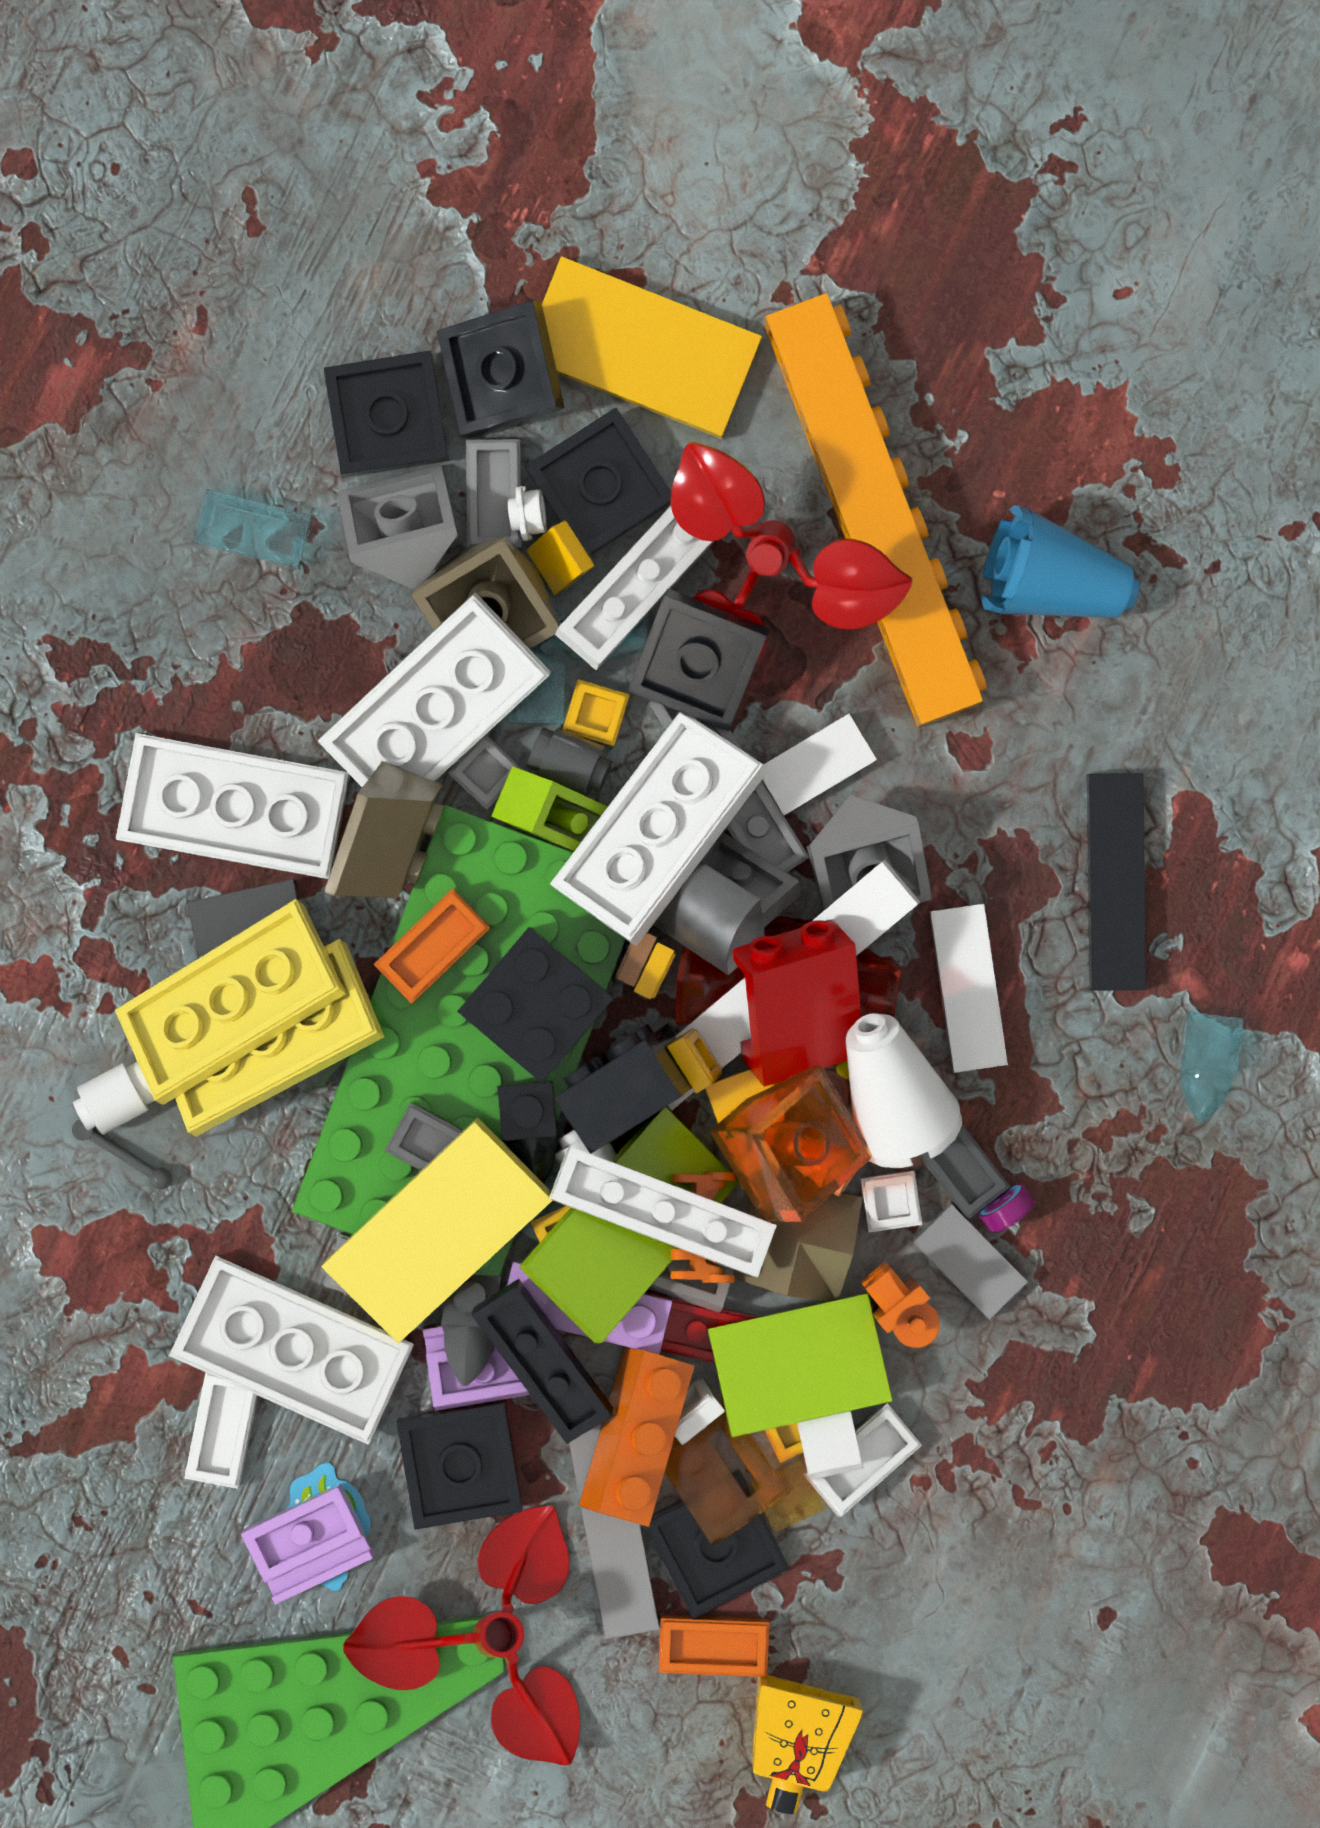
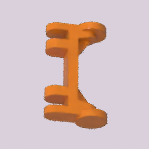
[671,1172,736,1283]

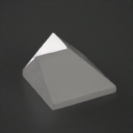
[337,465,463,590]
[806,795,932,911]

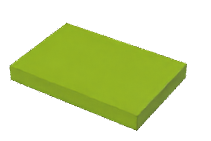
[707,1293,892,1437]

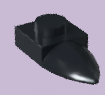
[497,1081,557,1184]

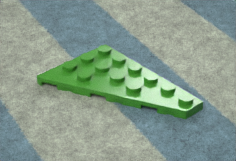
[173,1615,505,1828]

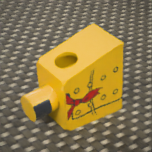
[752,1675,863,1814]

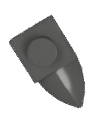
[441,1275,503,1386]

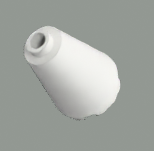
[846,1013,962,1168]

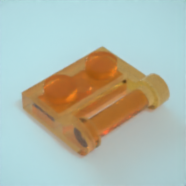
[665,1401,793,1546]

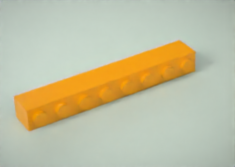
[764,293,987,728]

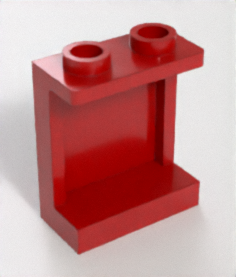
[732,920,861,1087]

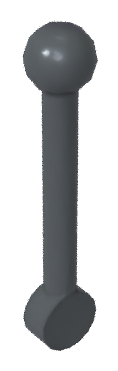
[72,1119,171,1189]

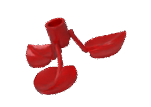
[670,442,912,663]
[343,1506,580,1766]

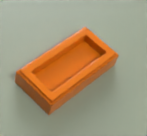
[374,888,491,1004]
[659,1614,770,1677]

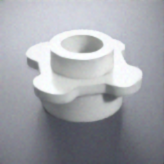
[508,486,547,541]

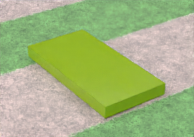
[519,1107,739,1343]

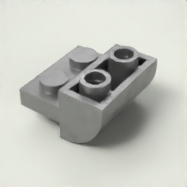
[653,832,801,975]

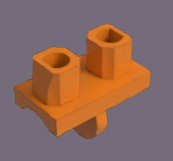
[861,1261,940,1348]

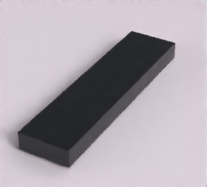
[1087,773,1146,991]

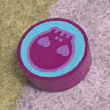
[978,1183,1034,1233]

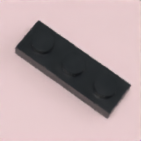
[471,1279,614,1444]

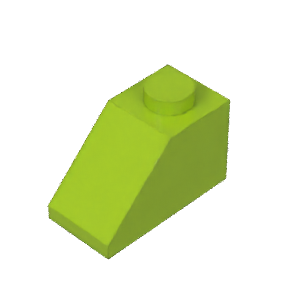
[491,766,608,852]

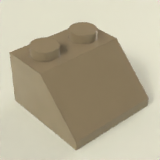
[324,761,445,898]

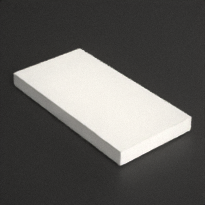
[318,592,551,787]
[550,712,768,947]
[116,733,350,879]
[169,1255,414,1445]

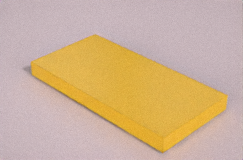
[542,256,762,439]

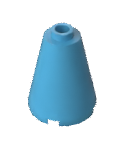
[981,506,1139,618]

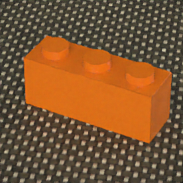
[579,1347,695,1527]

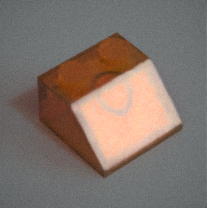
[710,1065,872,1222]

